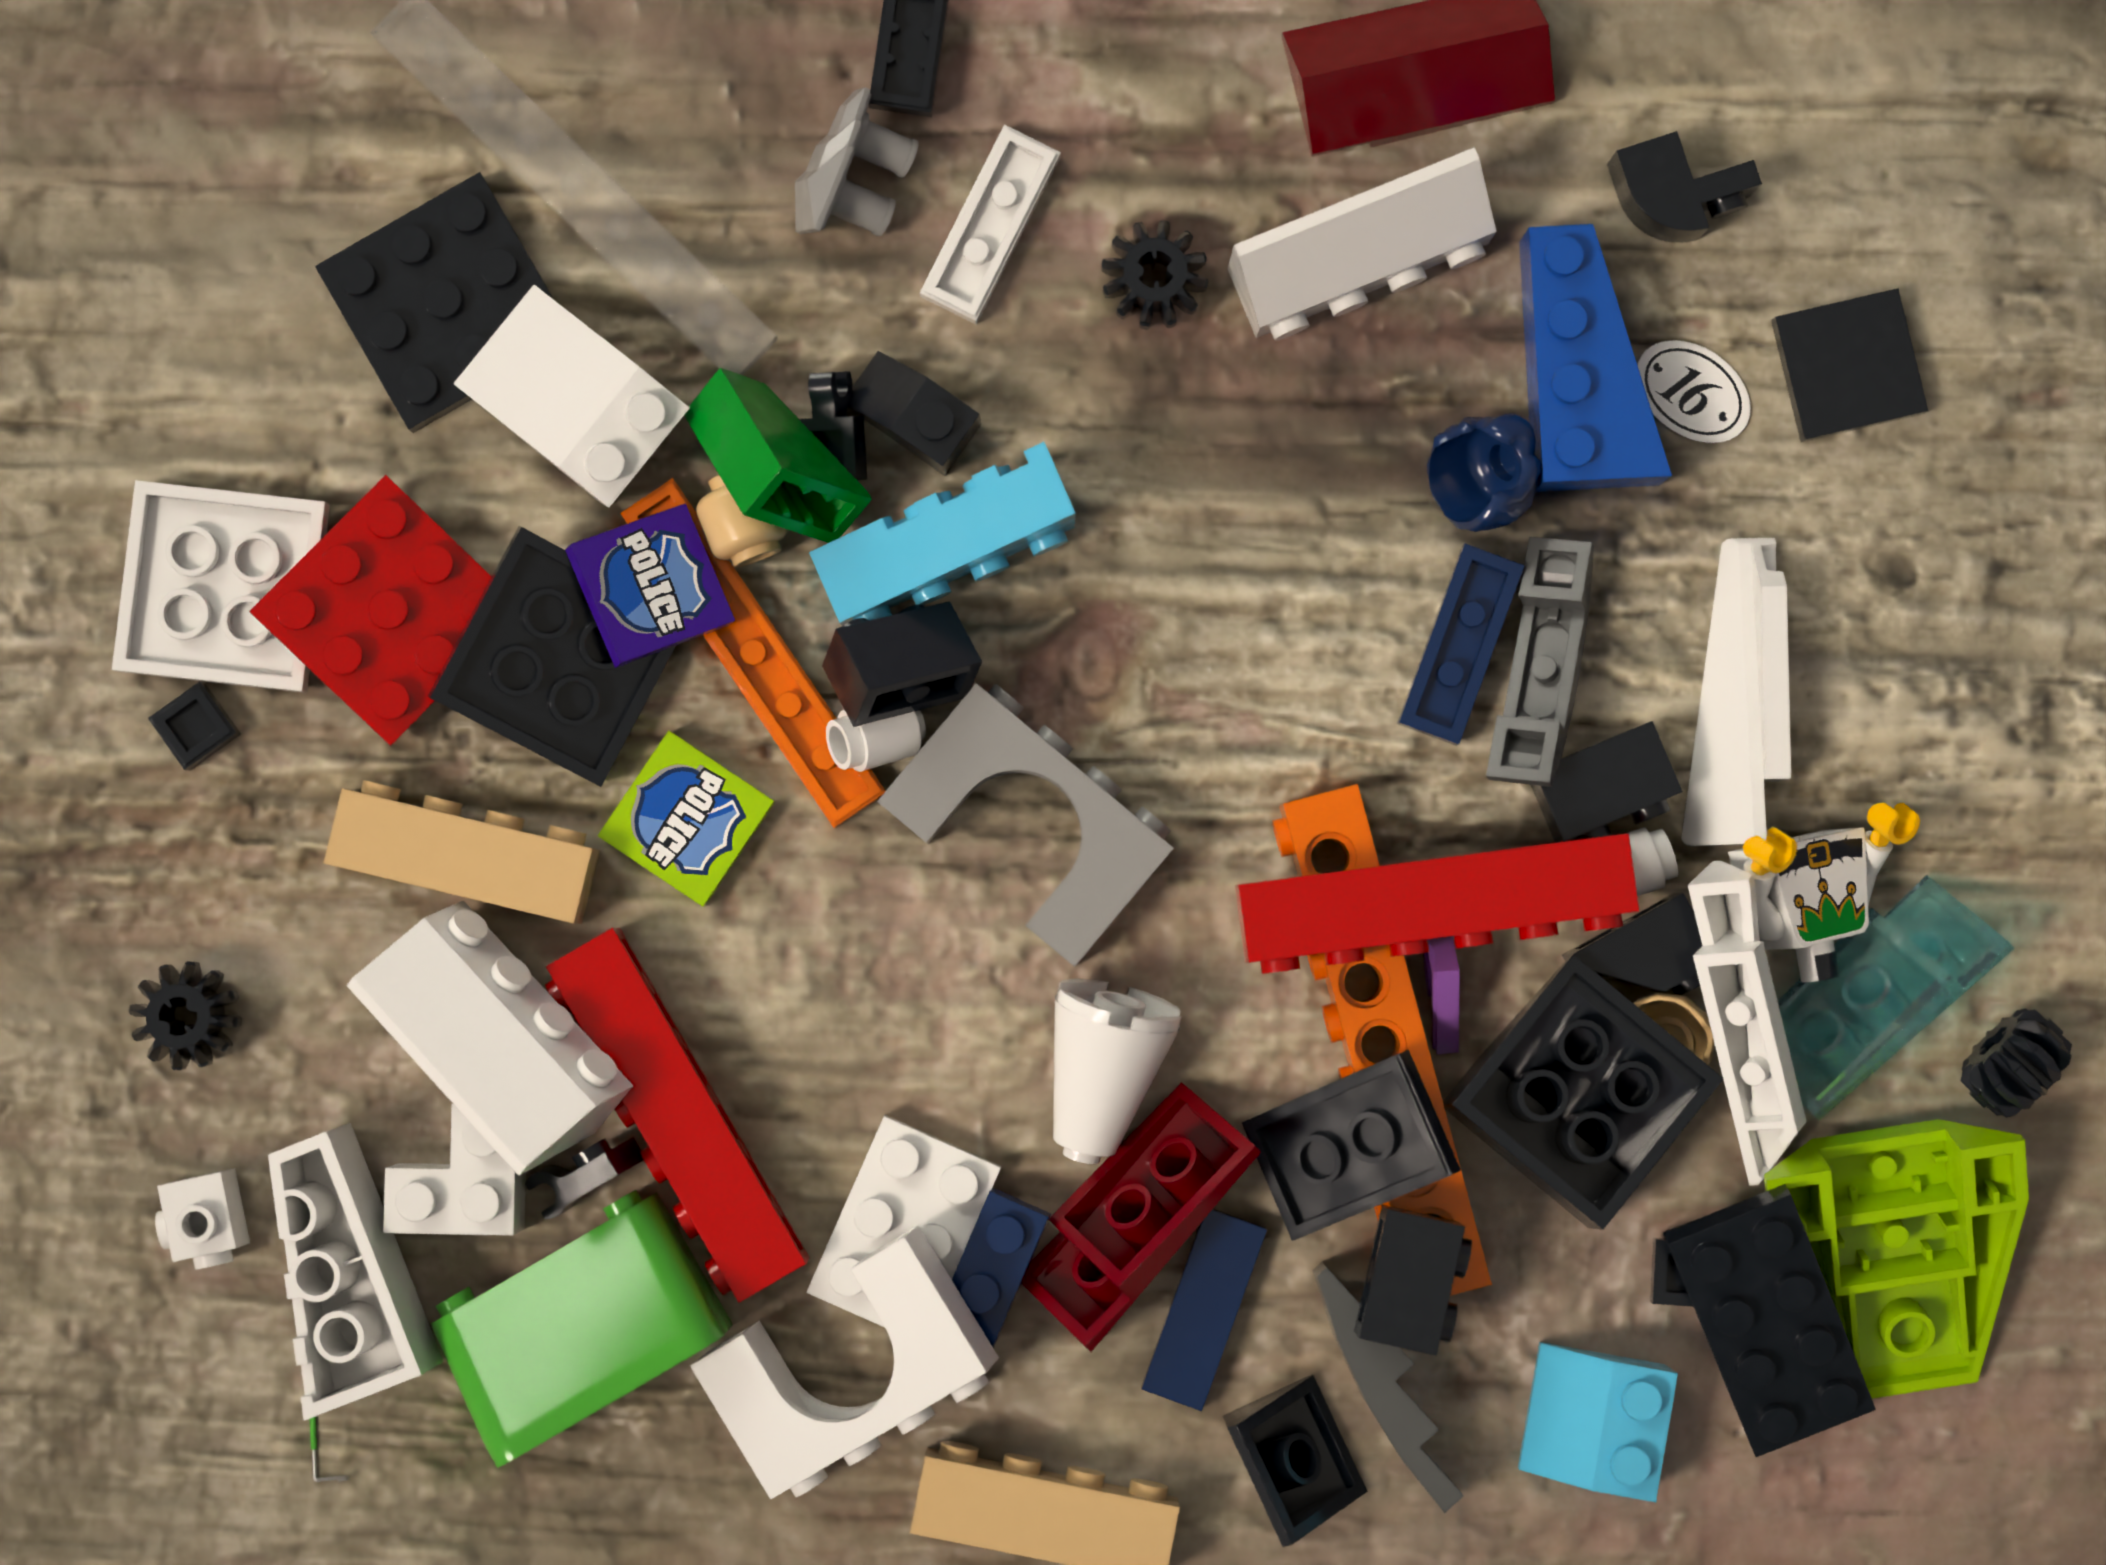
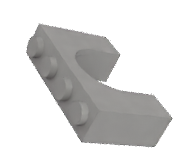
[877,683,1174,967]

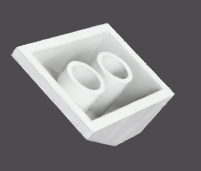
[453,285,689,508]

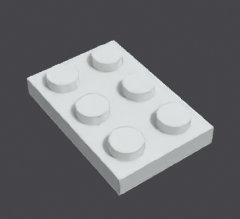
[806,1115,1001,1327]

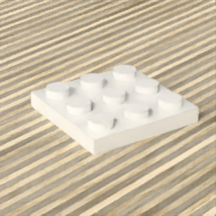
[112,480,330,693]

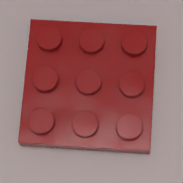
[249,475,492,747]

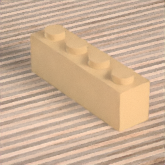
[323,780,600,924]
[910,1441,1180,1565]

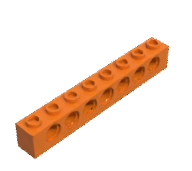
[1272,784,1492,1296]

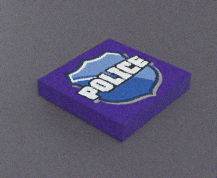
[565,503,735,668]

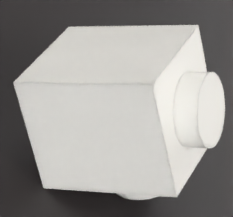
[155,1168,250,1270]

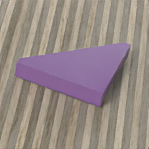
[1423,936,1460,1054]

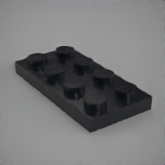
[1663,1184,1876,1457]

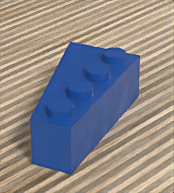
[1519,224,1672,492]

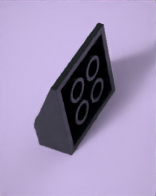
[1443,954,1723,1230]

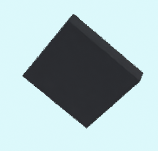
[1771,288,1928,442]

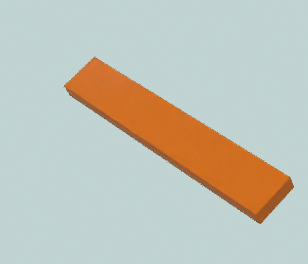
[620,478,886,828]

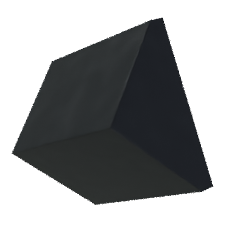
[1223,1375,1368,1547]

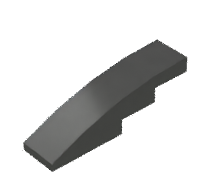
[1313,1262,1464,1513]

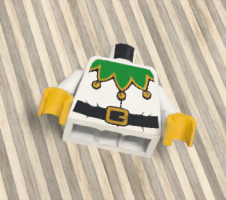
[1728,803,1920,982]

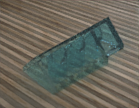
[1778,875,2015,1120]

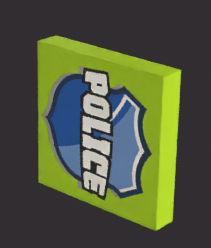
[597,730,775,907]

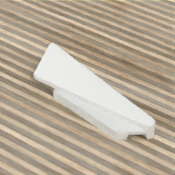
[1681,538,1791,846]
[1688,860,1807,1186]

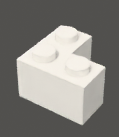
[383,1104,526,1235]

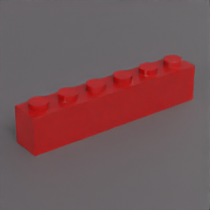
[1235,833,1639,974]
[545,927,810,1303]

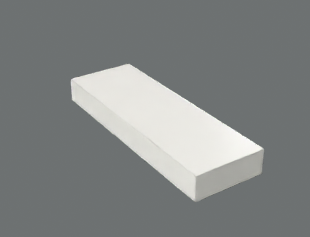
[920,125,1061,325]

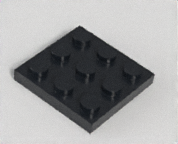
[315,172,554,433]
[428,526,676,787]

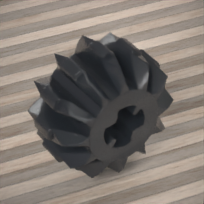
[1101,220,1208,330]
[129,961,242,1070]
[1960,1008,2072,1118]

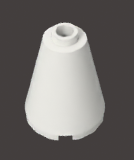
[1053,978,1182,1164]

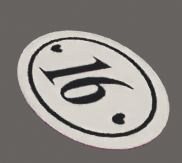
[1637,340,1750,443]

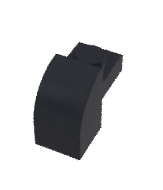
[1607,131,1762,243]

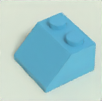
[1518,1342,1678,1502]

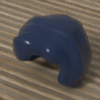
[1427,413,1541,532]

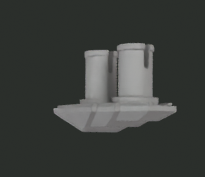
[795,87,918,237]

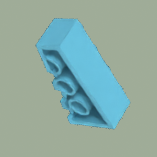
[809,442,1076,626]

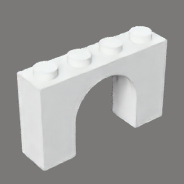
[690,1225,999,1499]

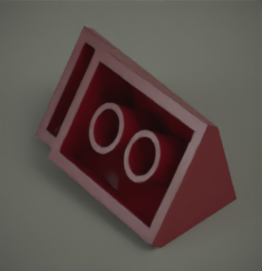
[1281,0,1555,157]
[1022,1082,1261,1352]

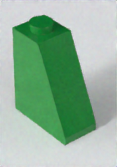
[684,367,872,543]

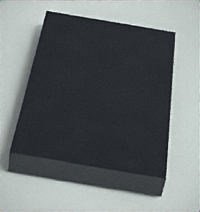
[1242,1050,1461,1241]

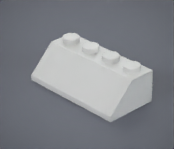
[1228,147,1497,341]
[347,901,633,1176]

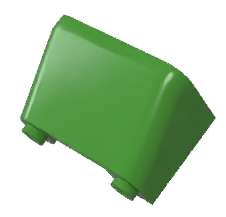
[431,1190,733,1468]

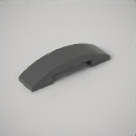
[1486,537,1594,787]

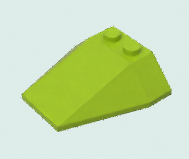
[1764,1119,2029,1399]

